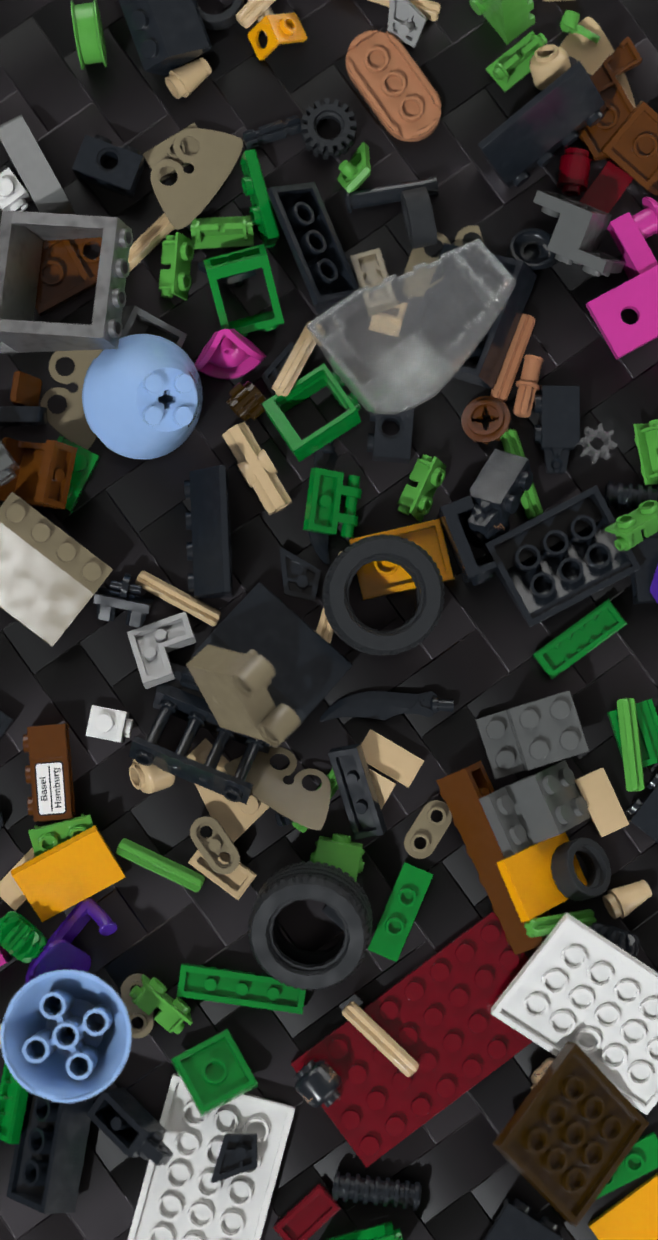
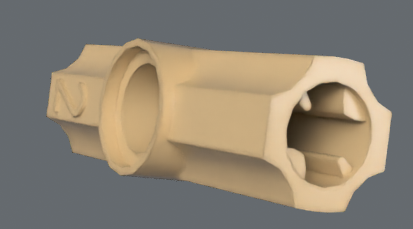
[222,421,292,516]

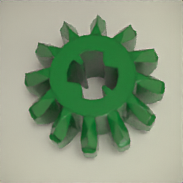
[0,911,47,963]

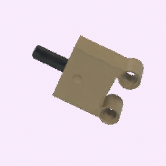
[180,645,300,747]

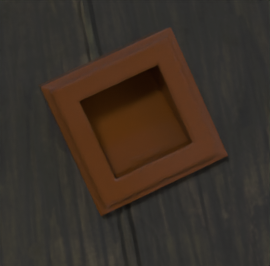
[10,370,42,406]

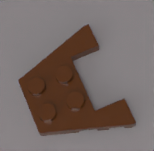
[578,36,643,161]

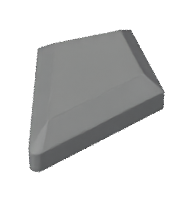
[387,0,427,48]

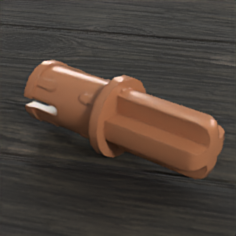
[513,355,544,418]

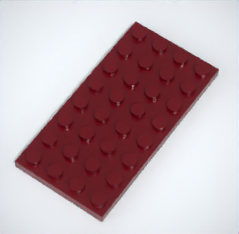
[291,911,533,1168]

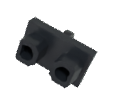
[93,573,154,628]

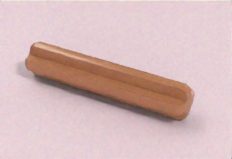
[490,313,536,402]

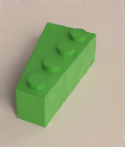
[469,0,536,44]

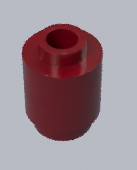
[557,147,591,196]

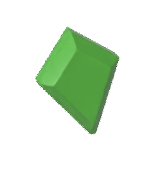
[337,142,371,193]

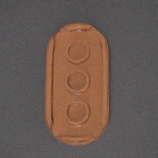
[346,30,441,142]

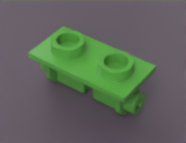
[485,31,547,92]
[190,216,254,249]
[158,232,194,301]
[633,419,658,485]
[397,454,447,522]
[605,500,658,551]
[28,813,93,857]
[129,974,192,1035]

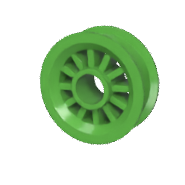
[70,0,107,70]

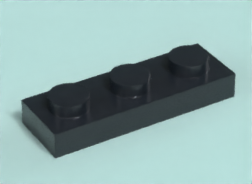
[328,743,387,839]

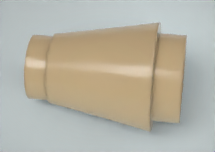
[165,57,212,99]
[603,880,652,919]

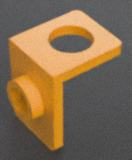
[248,13,307,60]

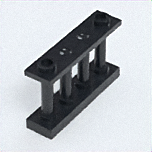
[129,683,271,804]

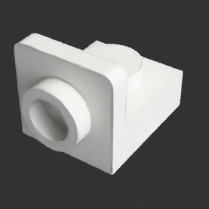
[0,168,32,212]
[86,705,133,743]

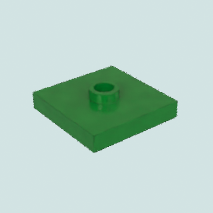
[171,1029,258,1117]

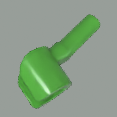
[560,10,600,44]

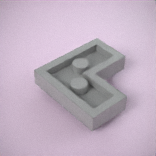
[127,611,196,689]

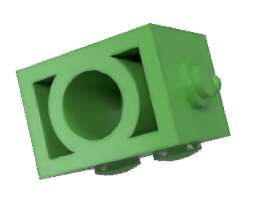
[310,833,365,882]

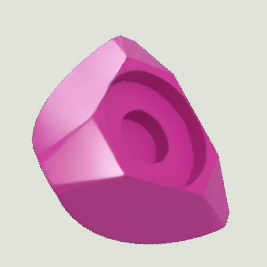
[194,329,266,380]

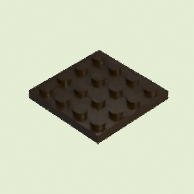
[493,1041,649,1227]

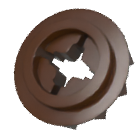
[461,396,511,445]

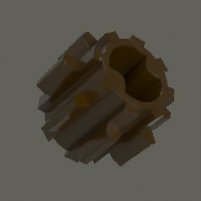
[226,381,266,422]

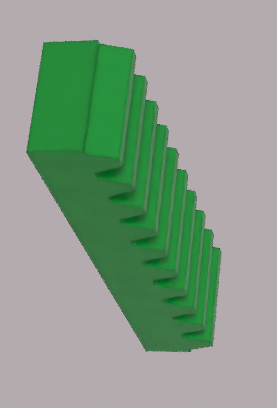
[177,963,306,1014]

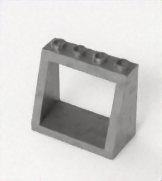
[0,211,133,353]

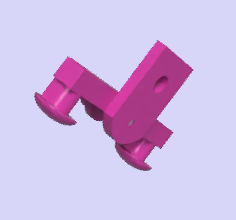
[586,197,658,360]

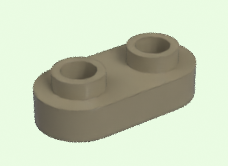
[404,800,452,859]
[190,816,240,875]
[121,973,155,1038]

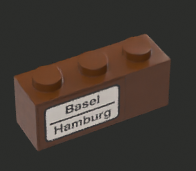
[23,724,76,822]

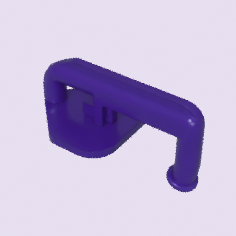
[25,898,117,984]

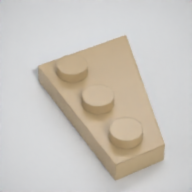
[187,738,269,843]

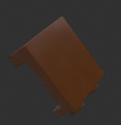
[0,437,77,509]

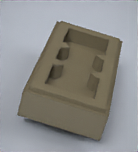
[143,122,199,182]
[350,248,397,313]

